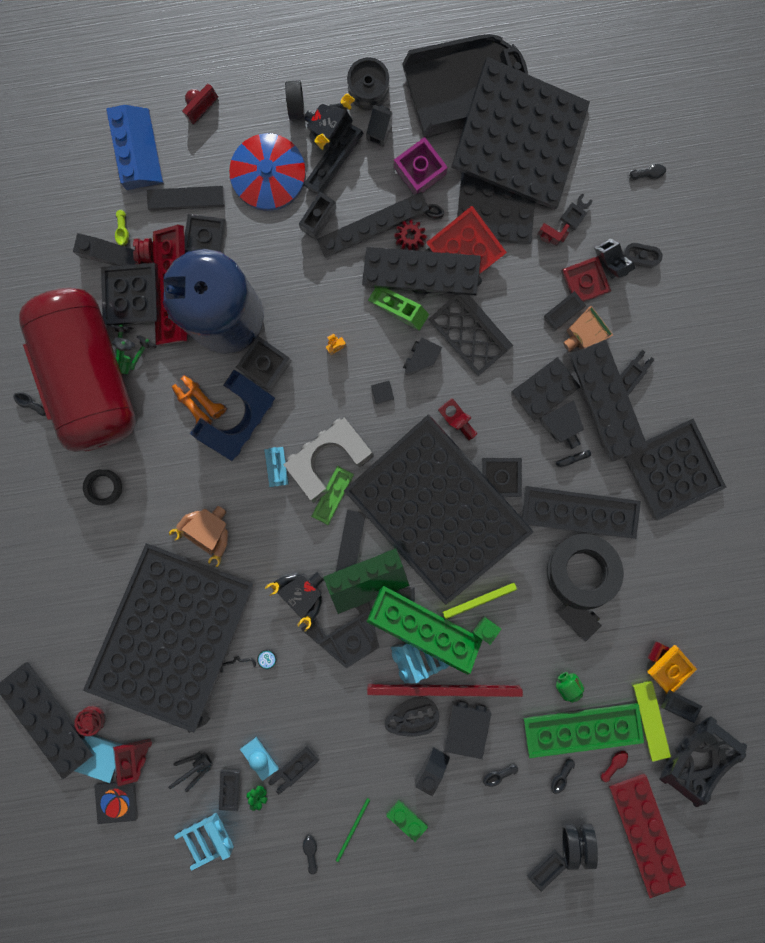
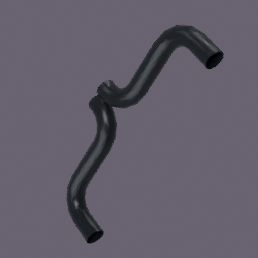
[220,656,256,673]

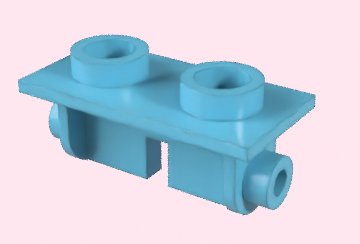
[264,447,289,487]

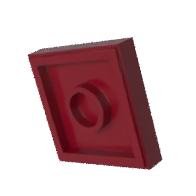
[561,256,611,302]

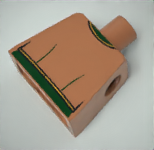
[563,306,613,352]

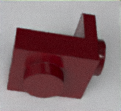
[537,223,569,246]

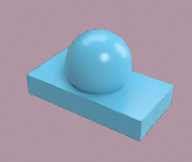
[240,737,279,781]

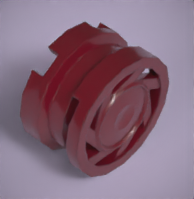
[74,706,106,736]

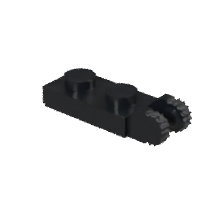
[620,350,655,395]
[268,745,320,795]

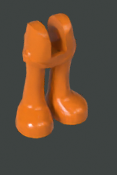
[172,375,227,424]

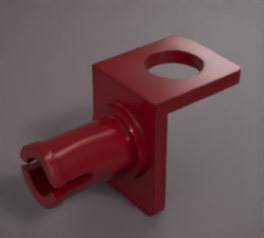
[438,398,477,440]

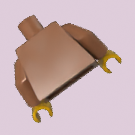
[169,506,228,567]

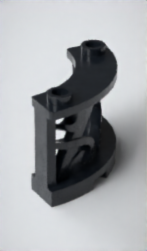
[659,716,747,808]

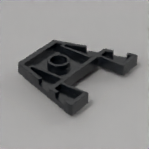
[301,602,380,669]

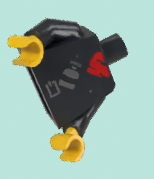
[304,93,355,151]
[265,572,324,631]

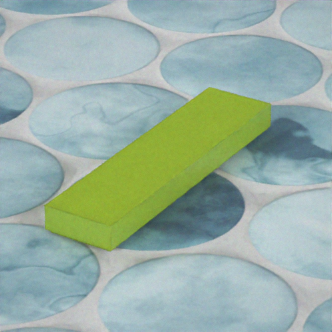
[443,583,517,619]
[632,681,671,762]

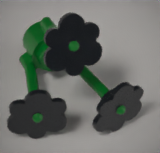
[110,324,157,374]

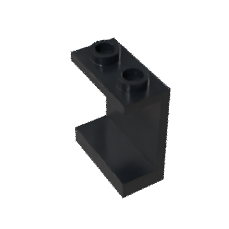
[443,700,492,760]

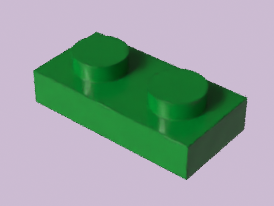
[386,800,428,842]

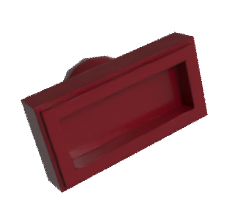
[182,83,218,124]

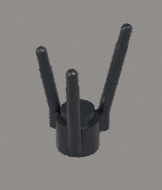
[168,752,213,792]

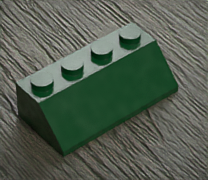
[323,549,410,614]

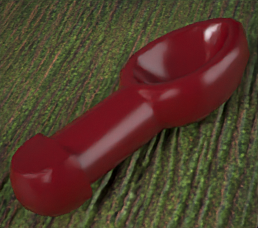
[600,751,628,783]

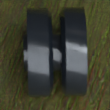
[347,57,389,110]
[562,824,598,870]

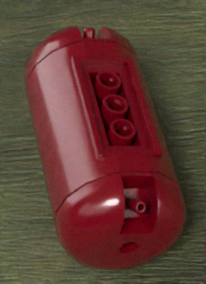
[19,288,136,452]

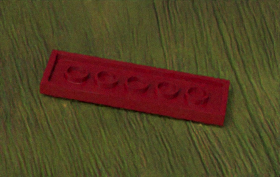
[153,224,187,346]
[609,774,686,899]

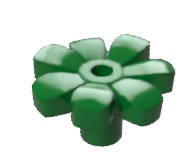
[246,786,268,811]

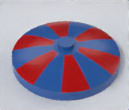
[229,133,306,211]

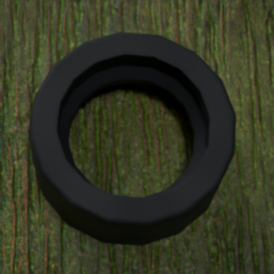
[285,80,305,120]
[82,469,122,506]

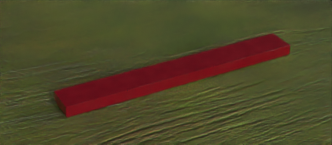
[367,684,523,697]

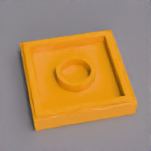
[647,645,697,693]

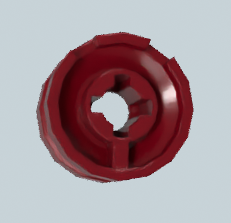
[133,238,153,264]

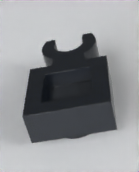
[560,193,593,230]

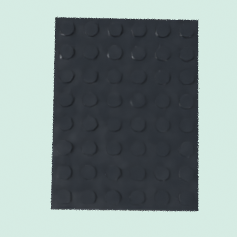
[344,414,533,605]
[83,543,254,733]

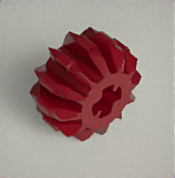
[394,219,427,251]

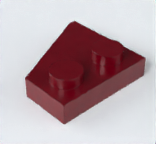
[113,739,152,786]

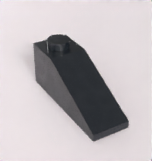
[73,233,137,266]

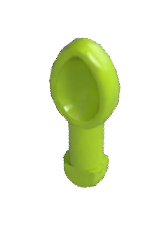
[115,210,129,246]

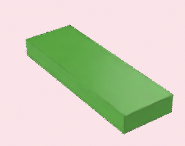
[311,466,355,525]

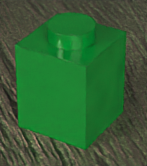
[473,615,502,645]

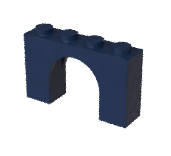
[190,370,275,461]

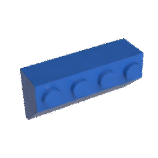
[106,105,163,190]

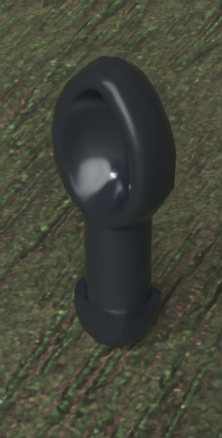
[630,164,667,180]
[425,204,444,219]
[13,392,46,416]
[556,450,591,467]
[551,759,575,794]
[483,764,518,787]
[303,835,318,875]

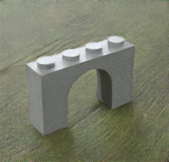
[283,417,374,503]

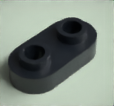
[623,243,663,267]

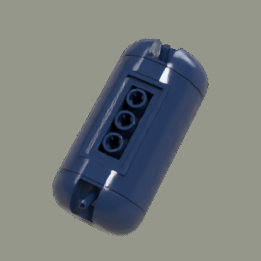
[163,249,264,354]

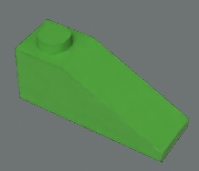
[368,287,429,331]

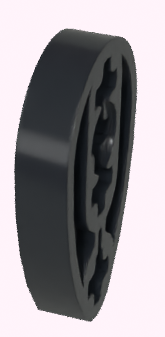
[385,696,439,737]

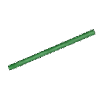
[336,798,370,862]

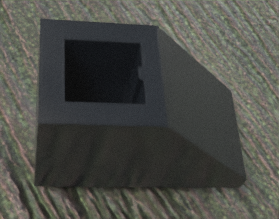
[366,105,392,147]
[403,337,442,376]

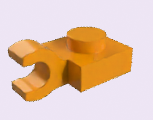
[326,334,346,356]

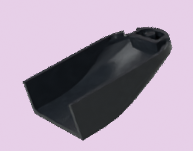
[402,34,528,137]

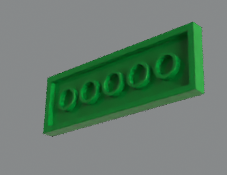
[367,586,482,675]
[523,703,644,758]

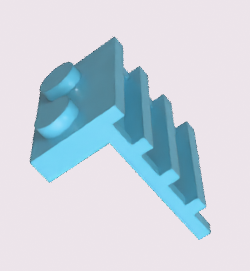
[391,643,449,683]
[174,813,234,871]

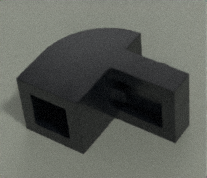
[595,239,636,279]

